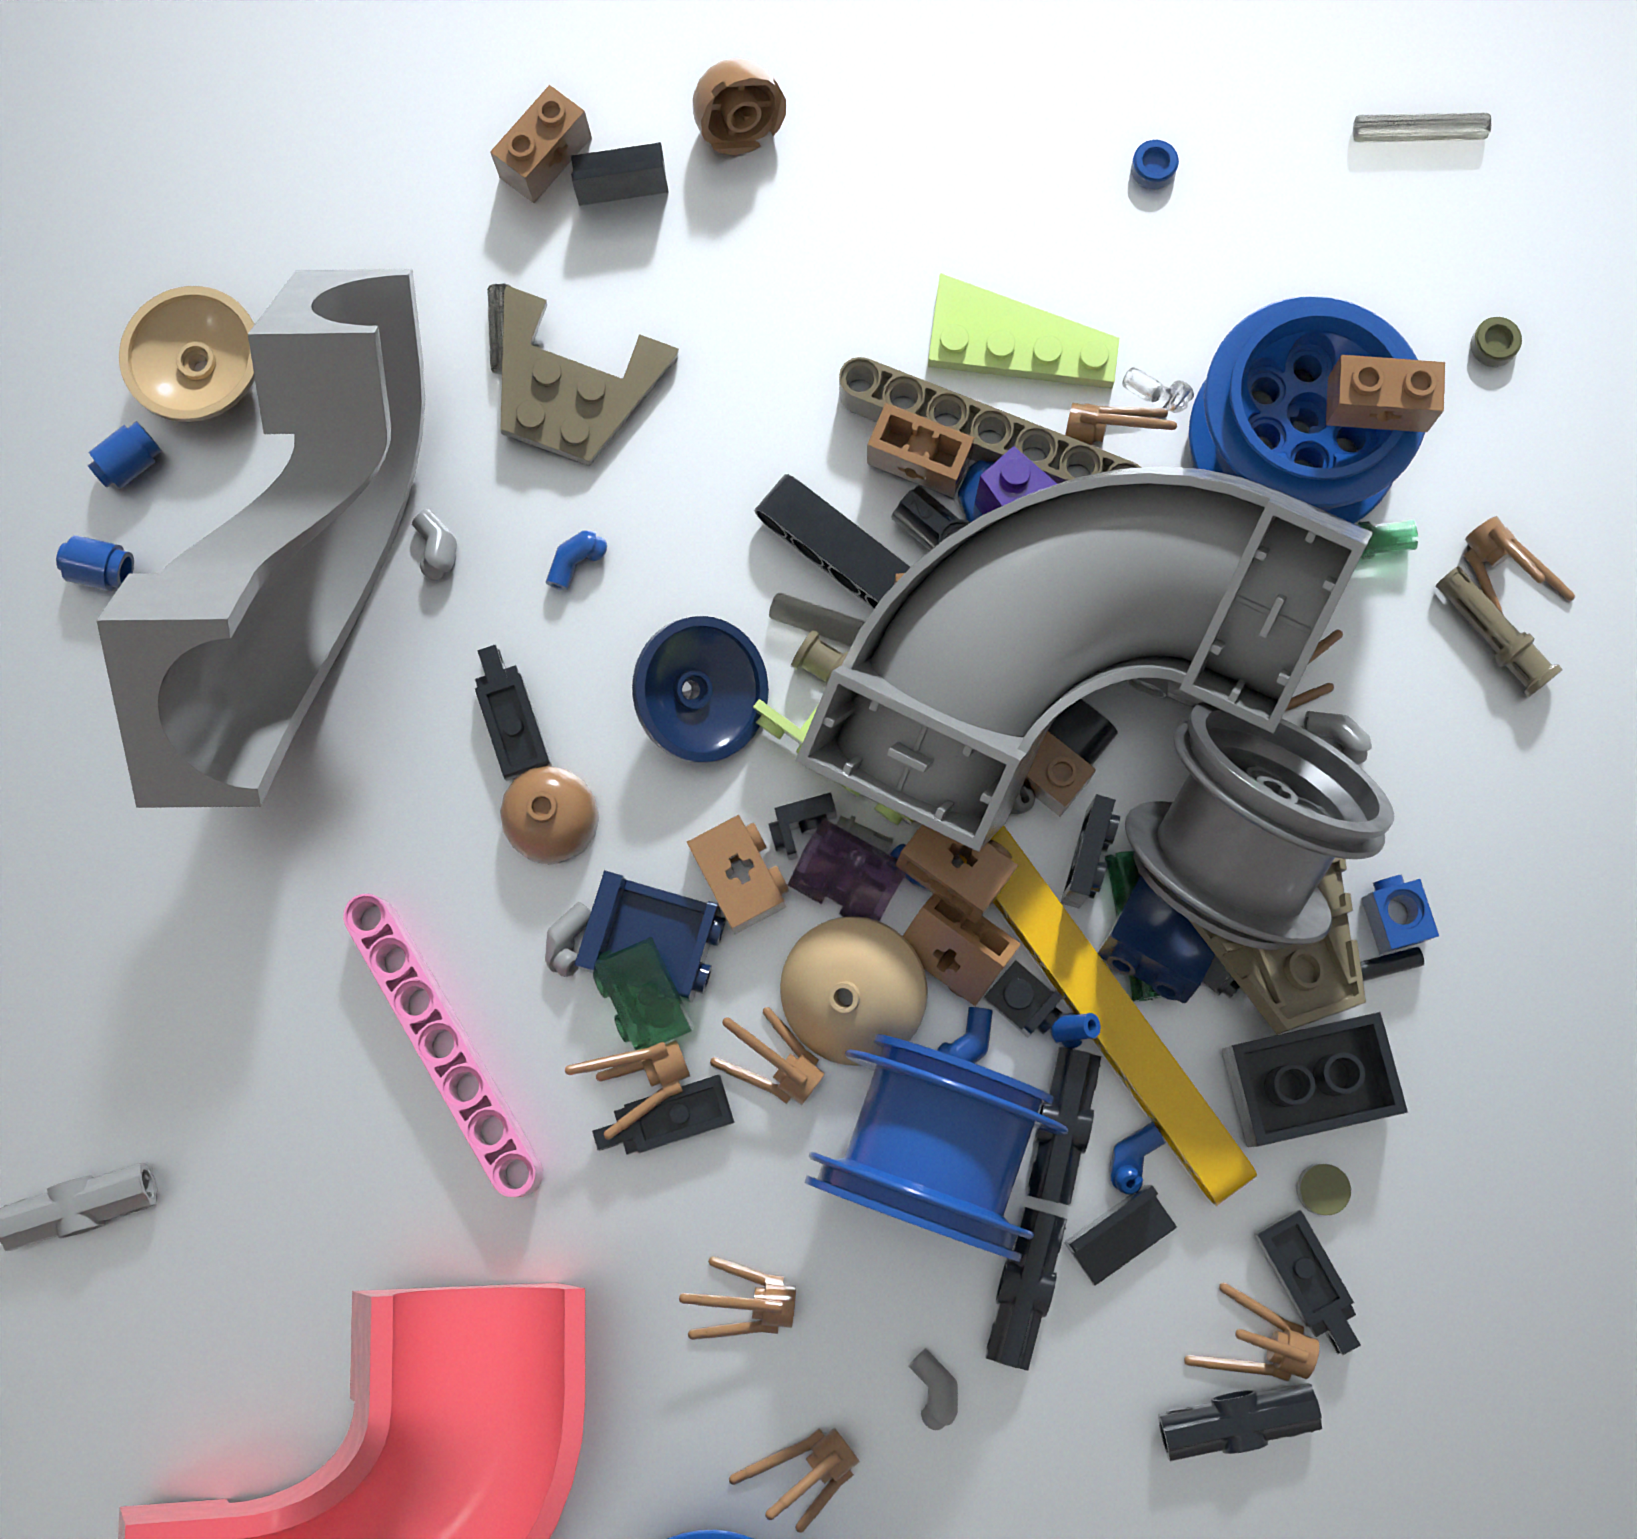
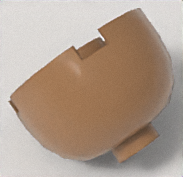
[692,57,787,155]
[500,766,599,865]

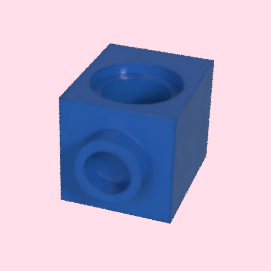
[1361,875,1439,955]

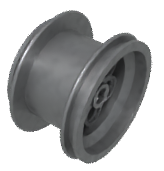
[1125,702,1394,950]

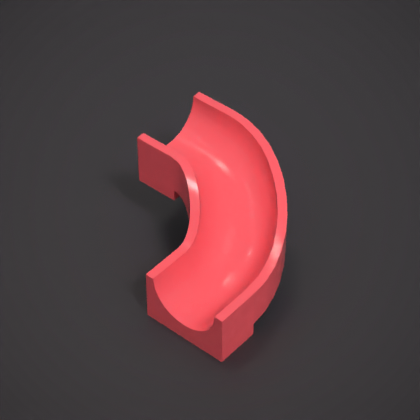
[118,1283,585,1539]

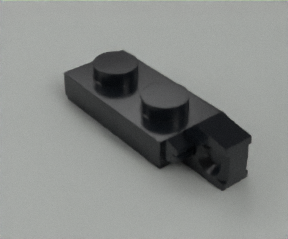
[474,644,552,781]
[592,1074,735,1155]
[1254,1210,1361,1356]

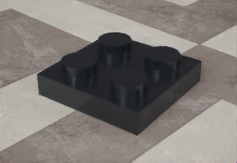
[1061,794,1120,909]

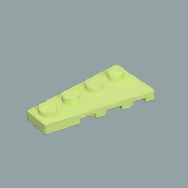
[928,273,1120,389]

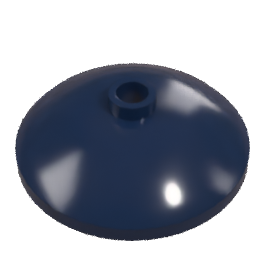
[632,616,769,762]

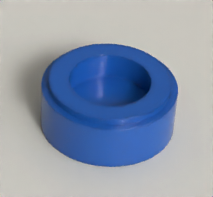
[1131,139,1179,189]

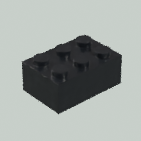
[1222,1012,1408,1147]

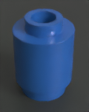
[87,421,162,489]
[56,535,134,591]

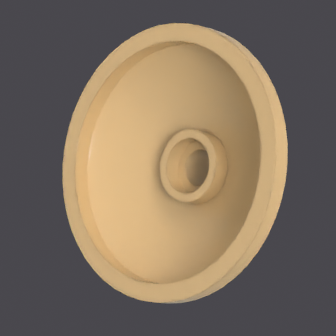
[119,286,255,422]
[780,916,928,1066]

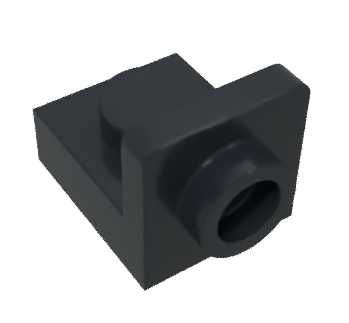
[768,792,837,860]
[983,960,1063,1038]

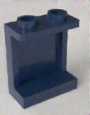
[574,870,726,1003]
[1098,872,1215,1003]

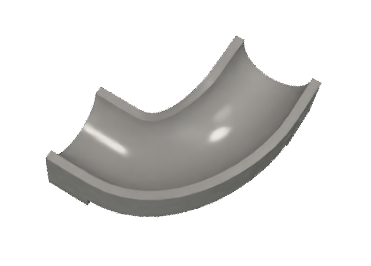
[96,269,425,808]
[795,466,1373,852]

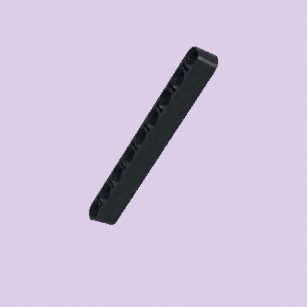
[754,474,1118,766]

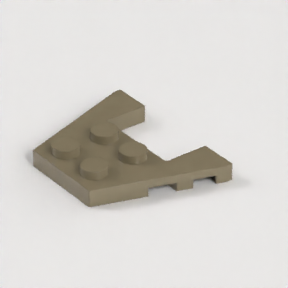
[500,285,679,466]
[1188,857,1366,1035]

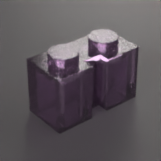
[787,818,906,922]

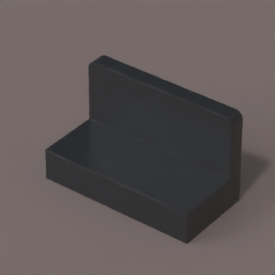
[571,142,669,206]
[1064,1185,1177,1286]

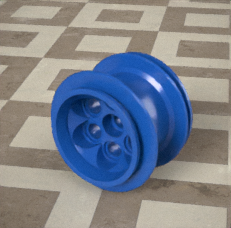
[1189,295,1425,524]
[804,1034,1068,1262]

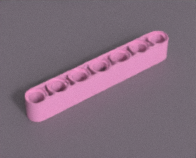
[343,894,543,1197]

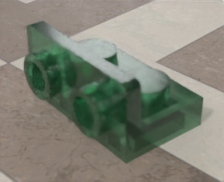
[593,937,694,1050]

